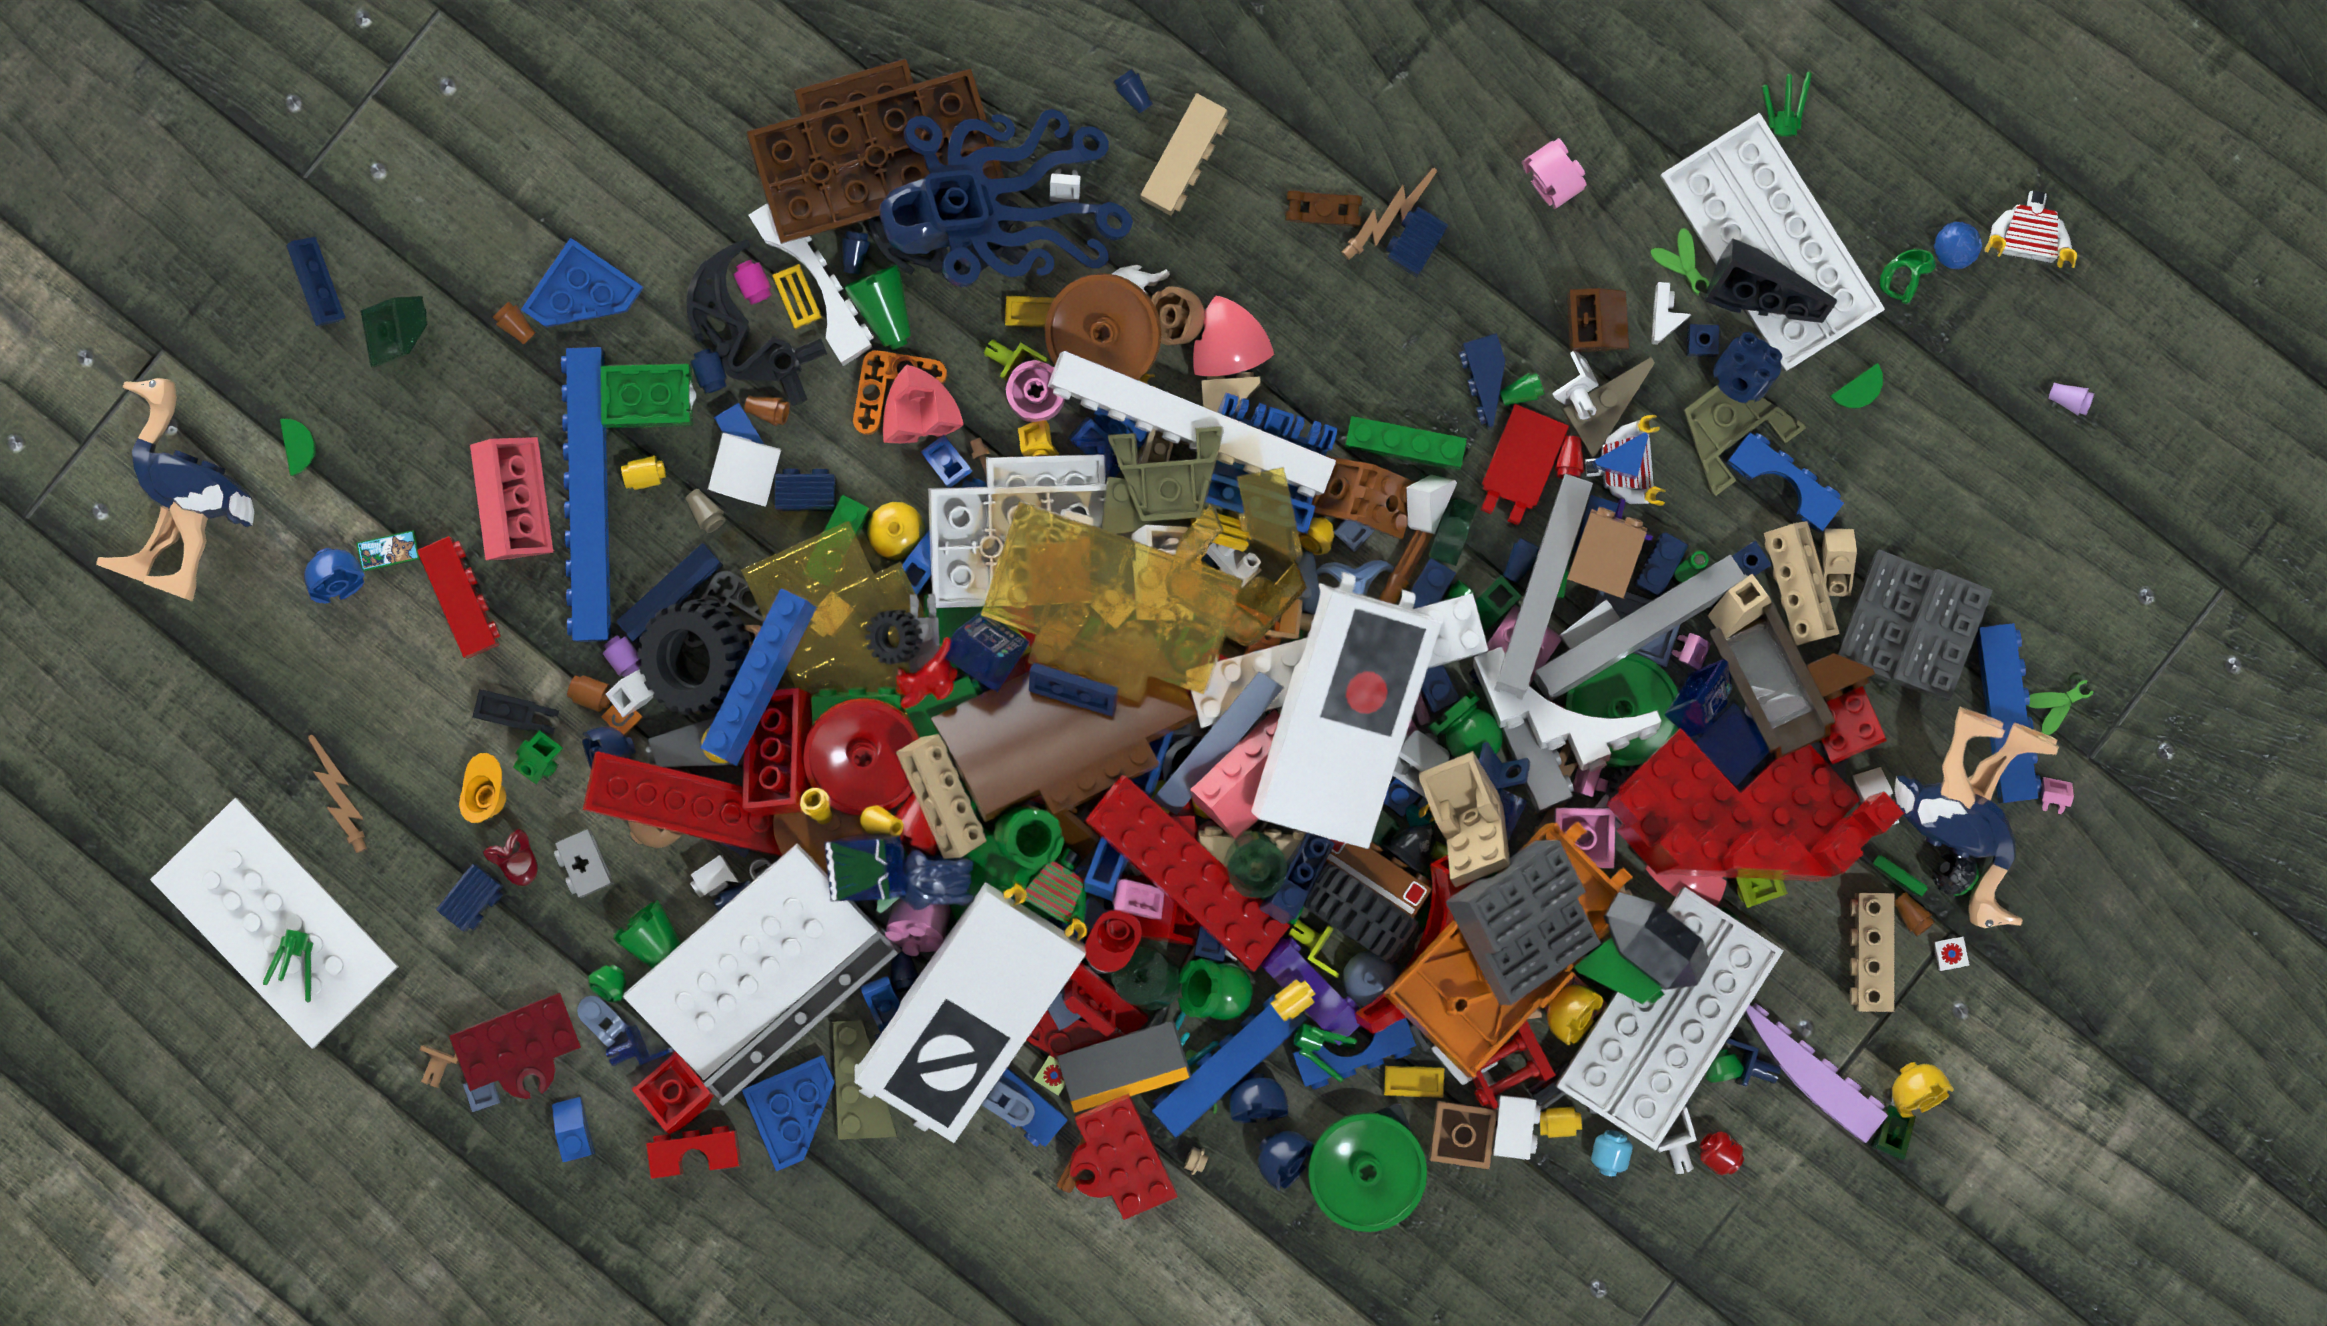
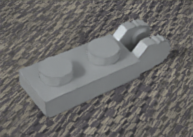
[910,594,939,673]

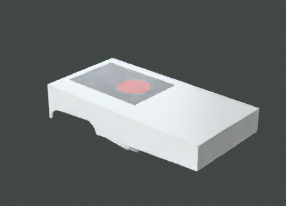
[1251,572,1442,849]

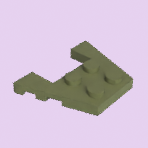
[1683,385,1806,497]
[1108,426,1224,522]

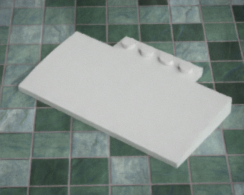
[928,454,1136,608]

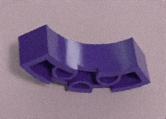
[1260,936,1360,1045]

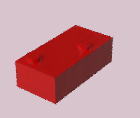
[743,688,813,816]

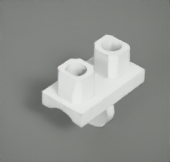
[1205,534,1262,589]

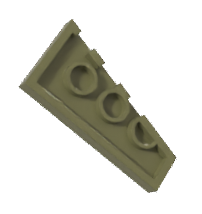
[1100,477,1223,536]
[833,1020,898,1140]

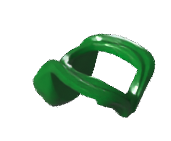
[1880,249,1936,304]

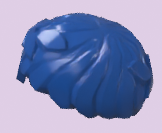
[1934,222,1982,269]

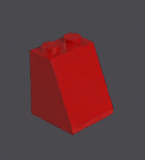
[1121,875,1200,946]

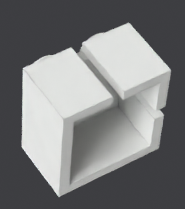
[1491,1095,1541,1160]

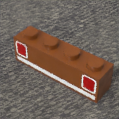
[1326,837,1432,920]

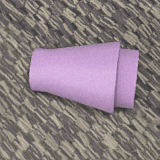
[2048,382,2094,415]

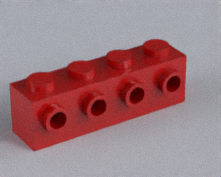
[417,536,501,659]

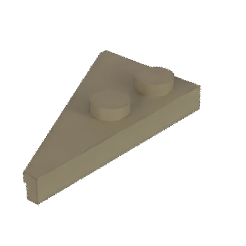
[1563,357,1655,458]

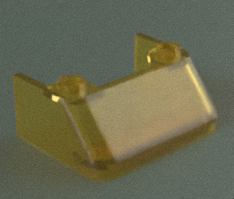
[1237,467,1303,565]
[1165,505,1307,646]

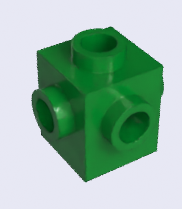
[513,731,563,785]

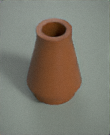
[492,302,536,345]
[744,395,790,426]
[1894,892,1935,937]

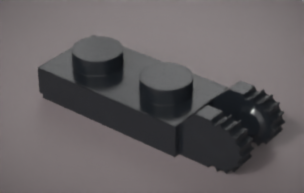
[472,689,559,734]

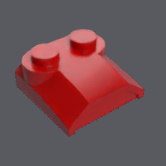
[631,1051,714,1134]

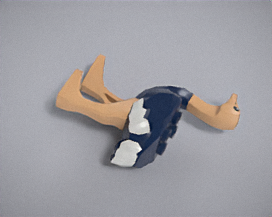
[96,378,254,601]
[1894,707,2059,928]

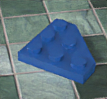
[521,238,643,327]
[742,1055,835,1172]

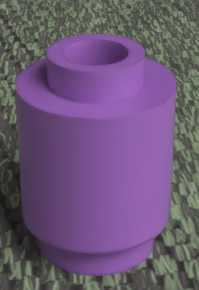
[603,635,642,677]

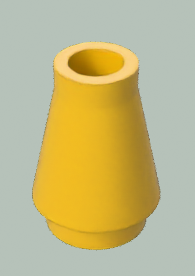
[800,788,832,824]
[860,805,904,836]

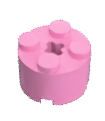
[1522,138,1587,209]
[1006,360,1065,422]
[885,898,951,956]

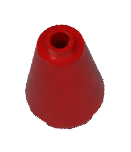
[884,791,940,856]

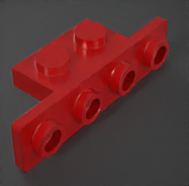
[1064,962,1148,1037]

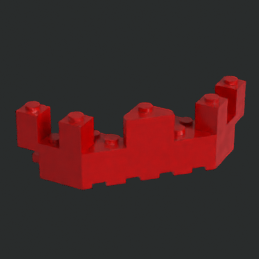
[1606,729,1904,882]

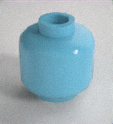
[1591,1130,1633,1176]

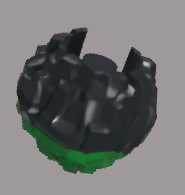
[1932,850,1979,896]

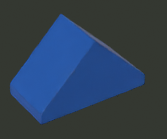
[1592,432,1649,479]

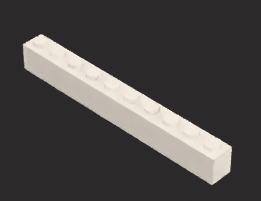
[1047,351,1336,498]

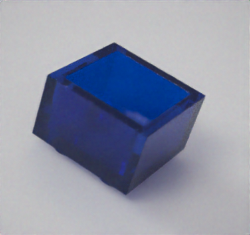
[1694,703,1770,787]

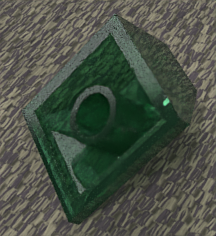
[360,296,428,367]

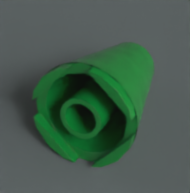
[845,265,911,350]
[613,900,682,969]

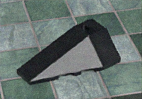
[1705,238,1837,323]

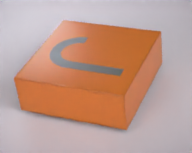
[601,705,643,736]

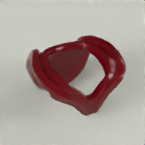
[483,829,538,886]

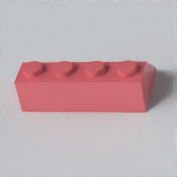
[470,437,553,560]
[1190,710,1280,840]

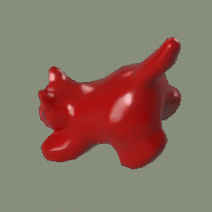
[896,637,957,709]

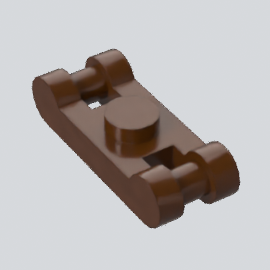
[1285,191,1363,227]

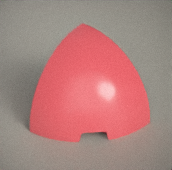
[1193,296,1274,376]
[883,365,964,443]
[1645,866,1726,907]

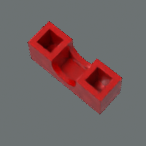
[646,1125,742,1179]

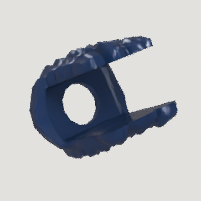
[898,850,974,910]

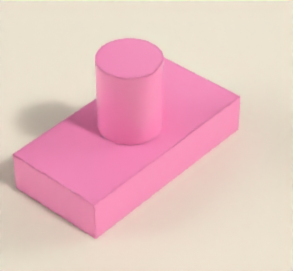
[1112,880,1164,919]

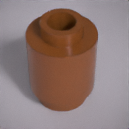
[567,675,611,712]

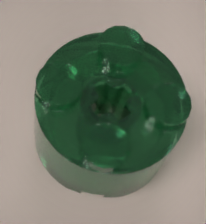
[1224,831,1287,898]
[1111,946,1180,1011]

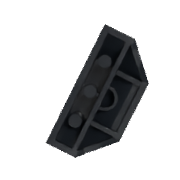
[1603,892,1710,990]

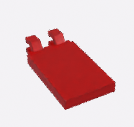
[1480,404,1569,526]

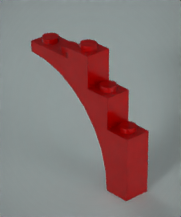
[1355,855,1475,1034]

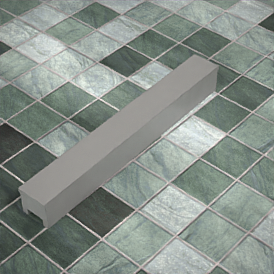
[1494,474,1593,700]
[1533,554,1747,702]
[703,928,902,1106]

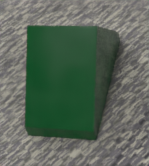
[1871,1105,1916,1160]

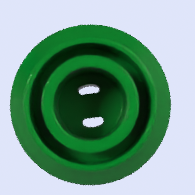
[588,965,627,1003]
[1704,1049,1744,1083]

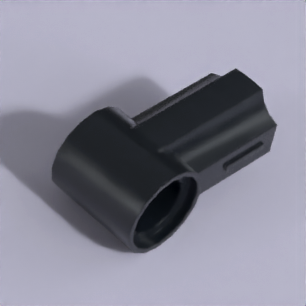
[1528,1060,1571,1110]

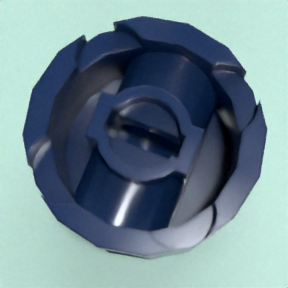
[1713,332,1783,403]

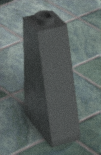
[646,717,744,768]

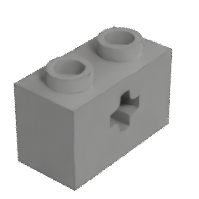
[554,829,614,898]

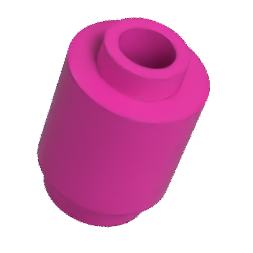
[733,259,772,305]

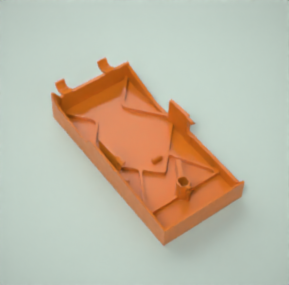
[1383,822,1633,1078]

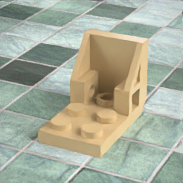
[1419,752,1510,887]

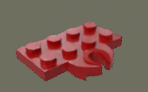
[1070,1093,1178,1220]

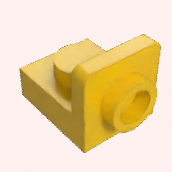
[1018,420,1059,456]

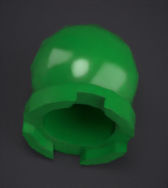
[1428,690,1503,759]
[994,805,1064,869]
[1177,959,1253,1020]

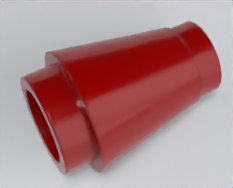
[1555,436,1584,480]

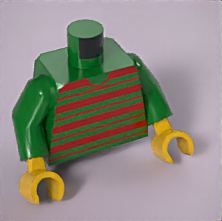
[1003,847,1087,941]

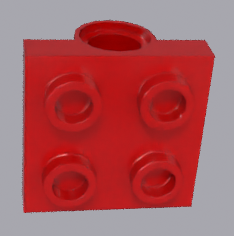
[1821,686,1887,764]

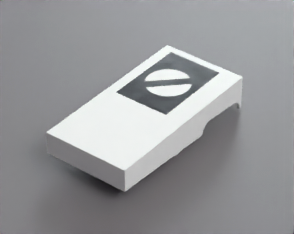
[854,882,1086,1143]

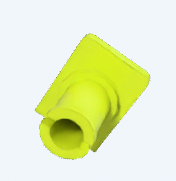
[1289,919,1339,978]

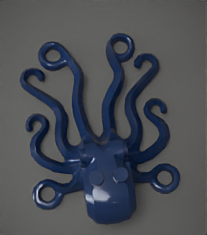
[880,109,1133,287]

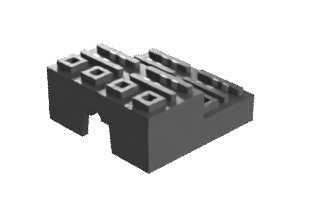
[1836,549,1993,702]
[1445,840,1600,1005]

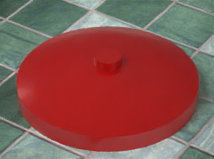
[804,698,920,815]

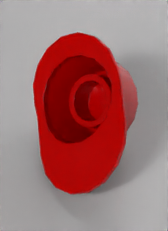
[1085,909,1142,972]

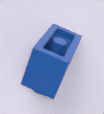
[552,1097,596,1162]

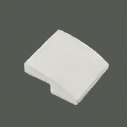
[708,433,781,506]

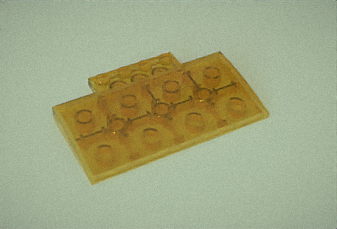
[981,500,1244,702]
[741,520,945,721]

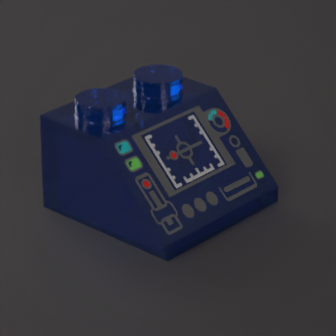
[945,610,1030,691]
[1664,659,1732,737]

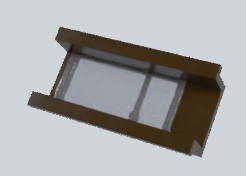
[1709,603,1835,759]

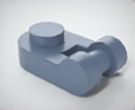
[577,996,630,1048]
[981,1080,1035,1126]

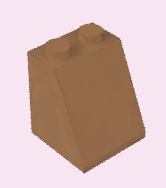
[1567,507,1647,598]

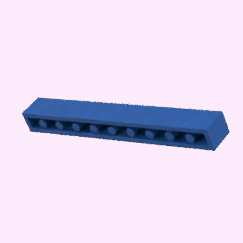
[561,347,611,642]

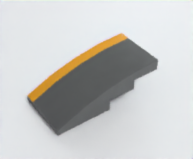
[1057,1020,1191,1113]

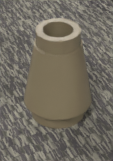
[685,489,726,533]

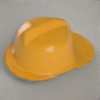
[459,753,507,823]

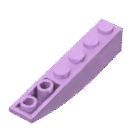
[1744,1003,1888,1143]

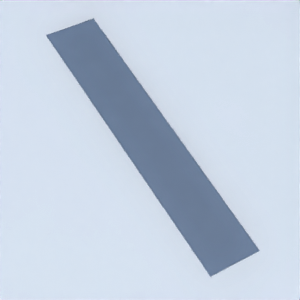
[1152,671,1284,815]

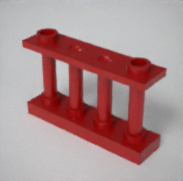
[1472,1020,1555,1109]

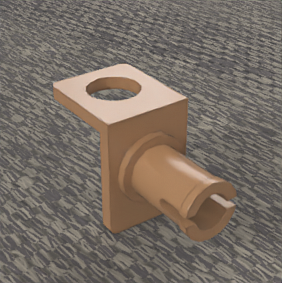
[420,1045,459,1088]

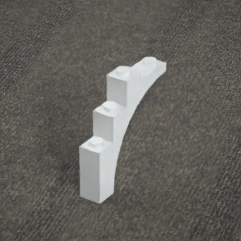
[1473,647,1661,772]

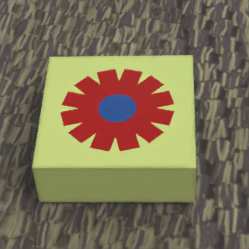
[1034,1055,1066,1096]

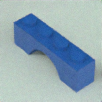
[1726,433,1844,533]
[1293,1018,1416,1090]

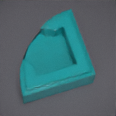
[1406,804,1435,831]

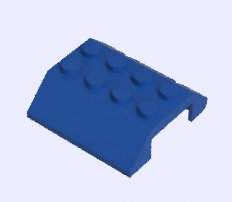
[1206,393,1337,534]

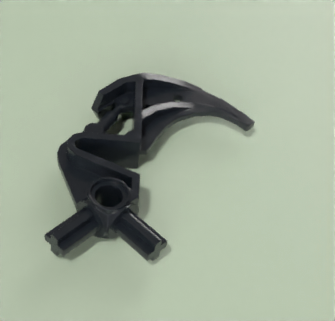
[868,200,1028,282]
[687,239,827,406]

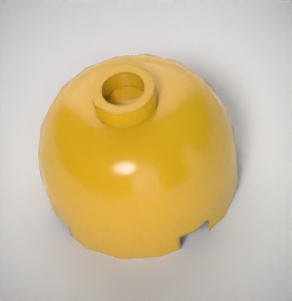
[867,502,925,560]
[1547,985,1603,1045]
[1892,1062,1954,1117]

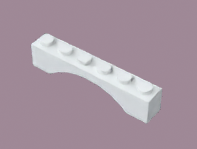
[749,204,874,366]

